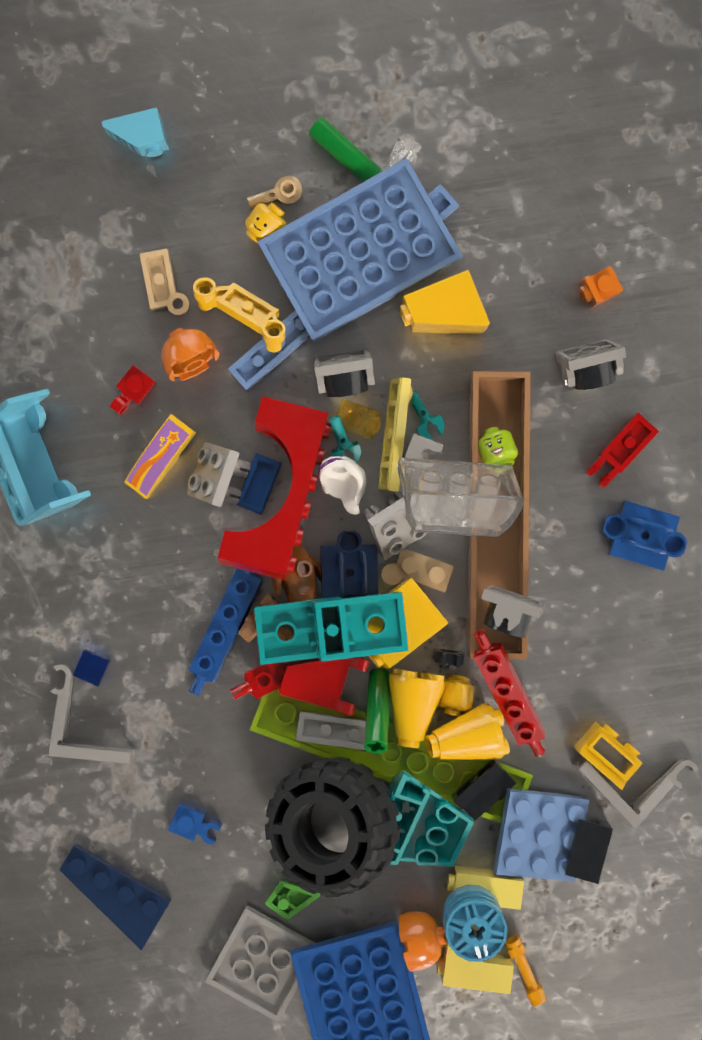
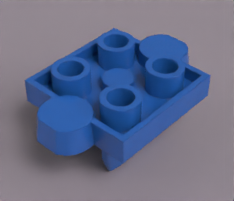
[602,501,687,571]

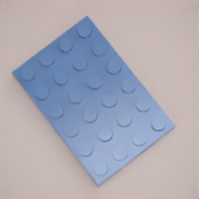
[258,158,463,342]

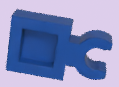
[168,802,222,845]

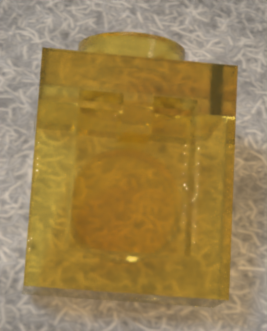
[336,399,381,440]

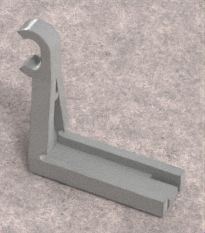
[48,664,136,764]
[572,758,699,829]

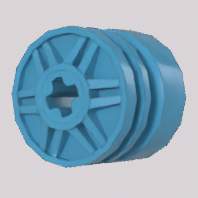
[442,885,507,962]

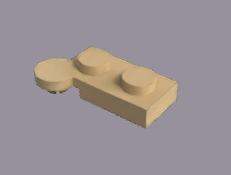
[381,548,454,592]

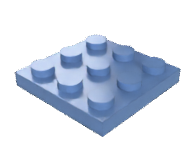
[493,788,590,882]

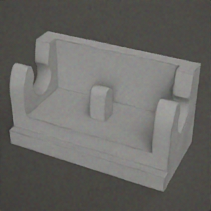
[402,434,444,468]

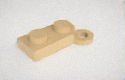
[140,248,190,316]

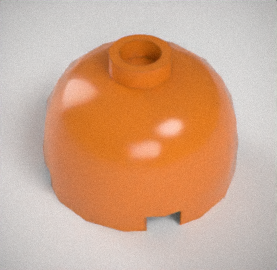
[161,328,220,381]
[399,911,446,972]

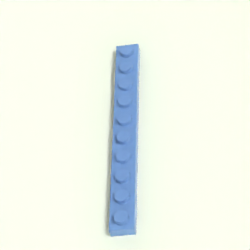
[228,184,459,391]

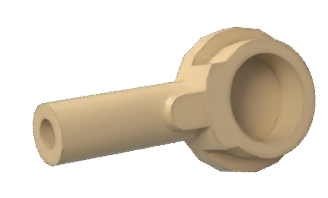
[247,176,303,209]

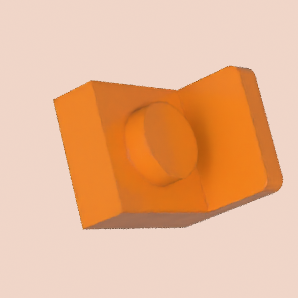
[579,266,624,308]

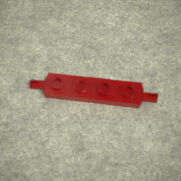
[473,629,546,757]
[230,658,319,700]

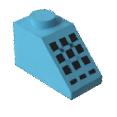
[101,107,169,157]

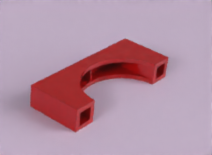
[217,396,331,580]

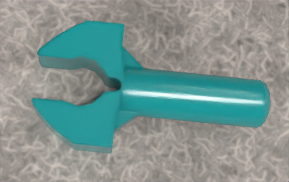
[410,390,444,441]
[329,415,362,464]

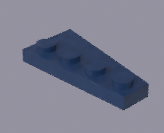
[60,843,171,951]

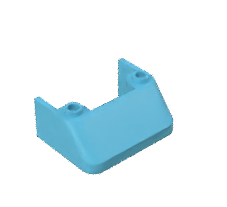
[0,389,91,526]

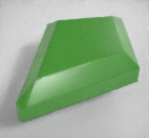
[265,879,321,920]

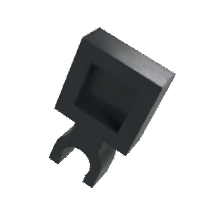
[433,648,464,669]

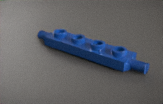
[188,569,264,696]

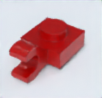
[109,365,157,415]

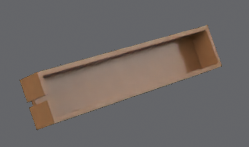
[467,371,531,659]

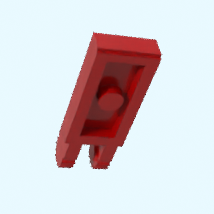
[585,412,659,488]

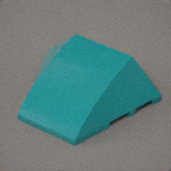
[387,770,474,867]

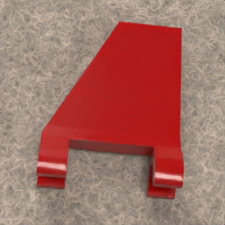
[278,657,369,716]

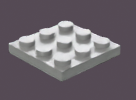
[205,905,315,1023]

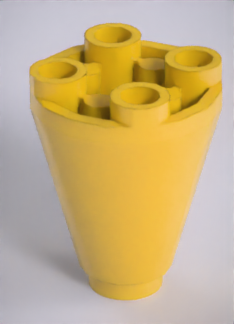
[389,668,445,748]
[425,703,510,760]

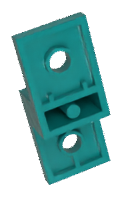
[254,592,409,665]

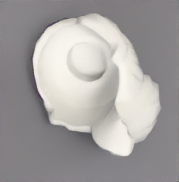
[318,456,367,515]

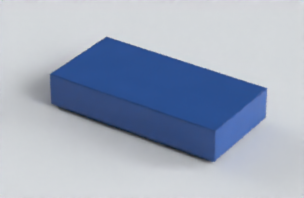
[236,453,282,515]

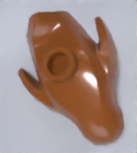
[271,544,321,602]

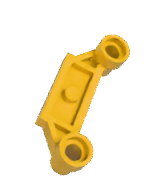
[193,278,285,353]

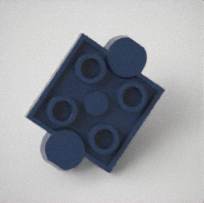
[320,531,378,598]

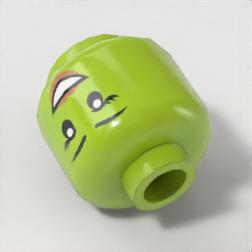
[478,427,518,471]

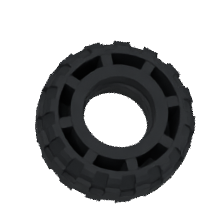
[265,757,400,897]

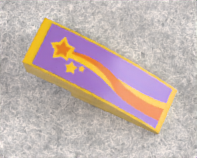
[124,414,196,499]

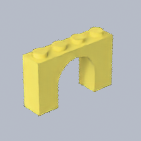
[436,865,524,994]

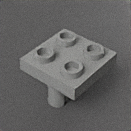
[187,442,250,507]
[363,490,431,560]

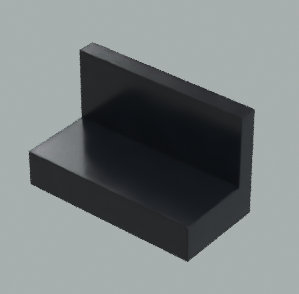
[452,760,517,821]
[565,819,613,884]

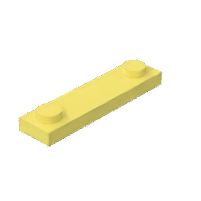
[378,377,413,492]

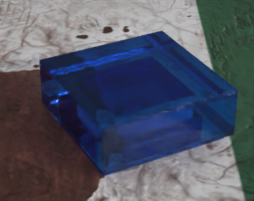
[72,649,111,687]

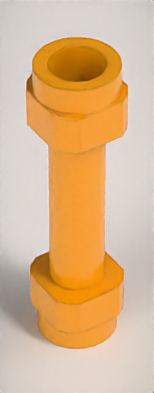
[504,936,547,1006]

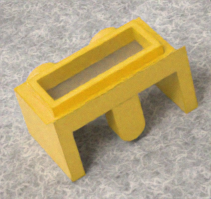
[574,722,643,790]

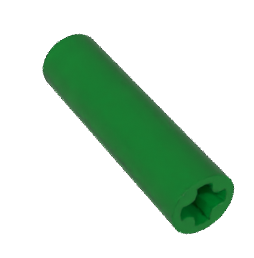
[308,116,383,183]
[364,668,391,753]

